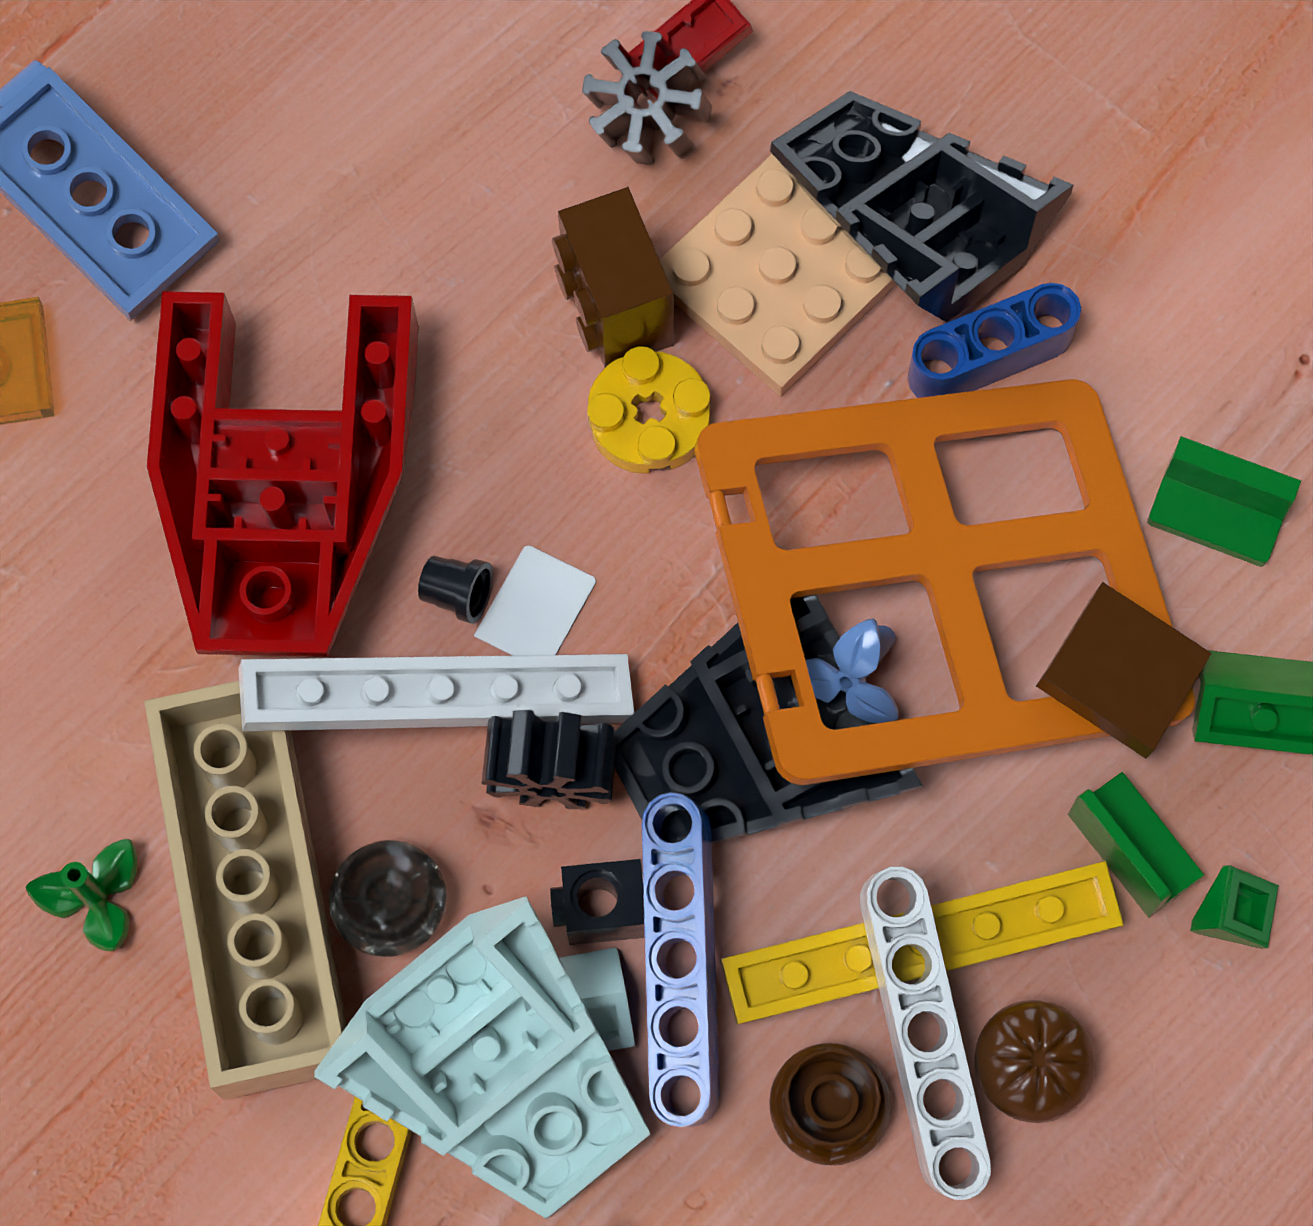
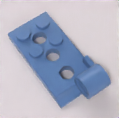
[0,60,219,321]

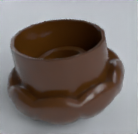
[975,1000,1096,1123]
[769,1043,891,1166]

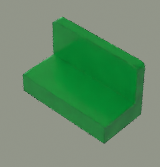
[1147,436,1302,567]
[1192,650,1313,755]
[1068,772,1204,918]

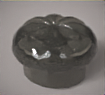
[329,840,447,957]

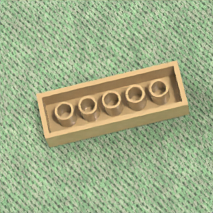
[144,681,347,1100]

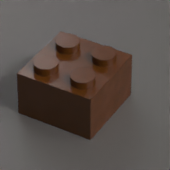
[552,187,674,368]

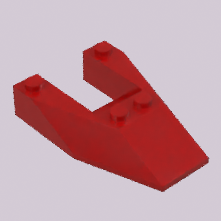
[147,291,419,657]

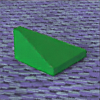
[1190,865,1279,949]

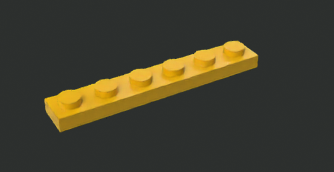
[720,861,1123,1025]

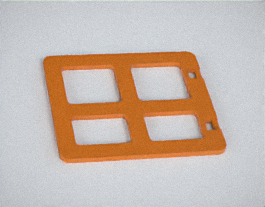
[695,379,1195,785]

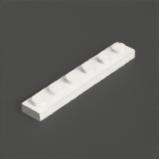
[238,654,634,731]

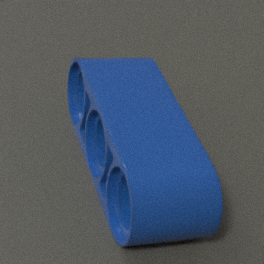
[907,283,1081,398]

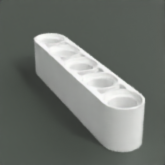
[860,867,991,1200]

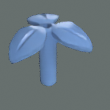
[805,618,899,723]

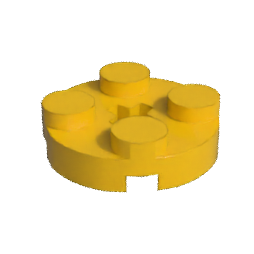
[587,347,710,473]

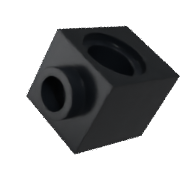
[550,859,645,945]

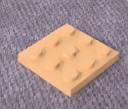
[660,154,897,397]

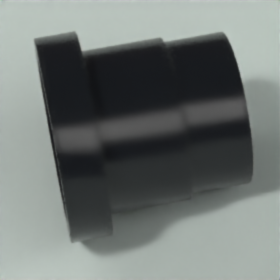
[418,555,494,624]

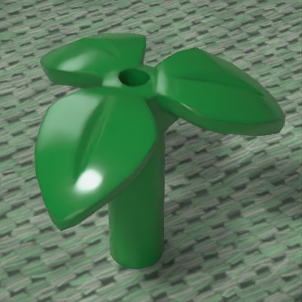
[26,839,137,951]

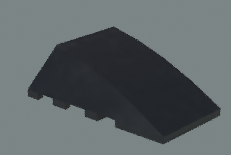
[770,91,1074,322]
[614,595,924,844]

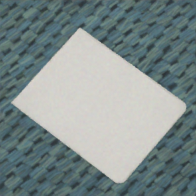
[474,545,596,656]

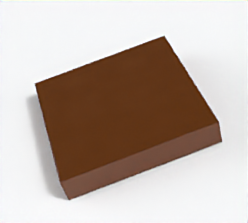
[1036,582,1212,759]

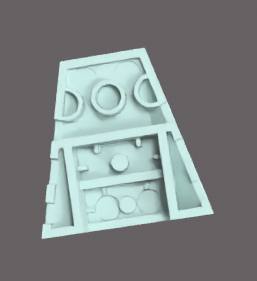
[314,896,650,1219]

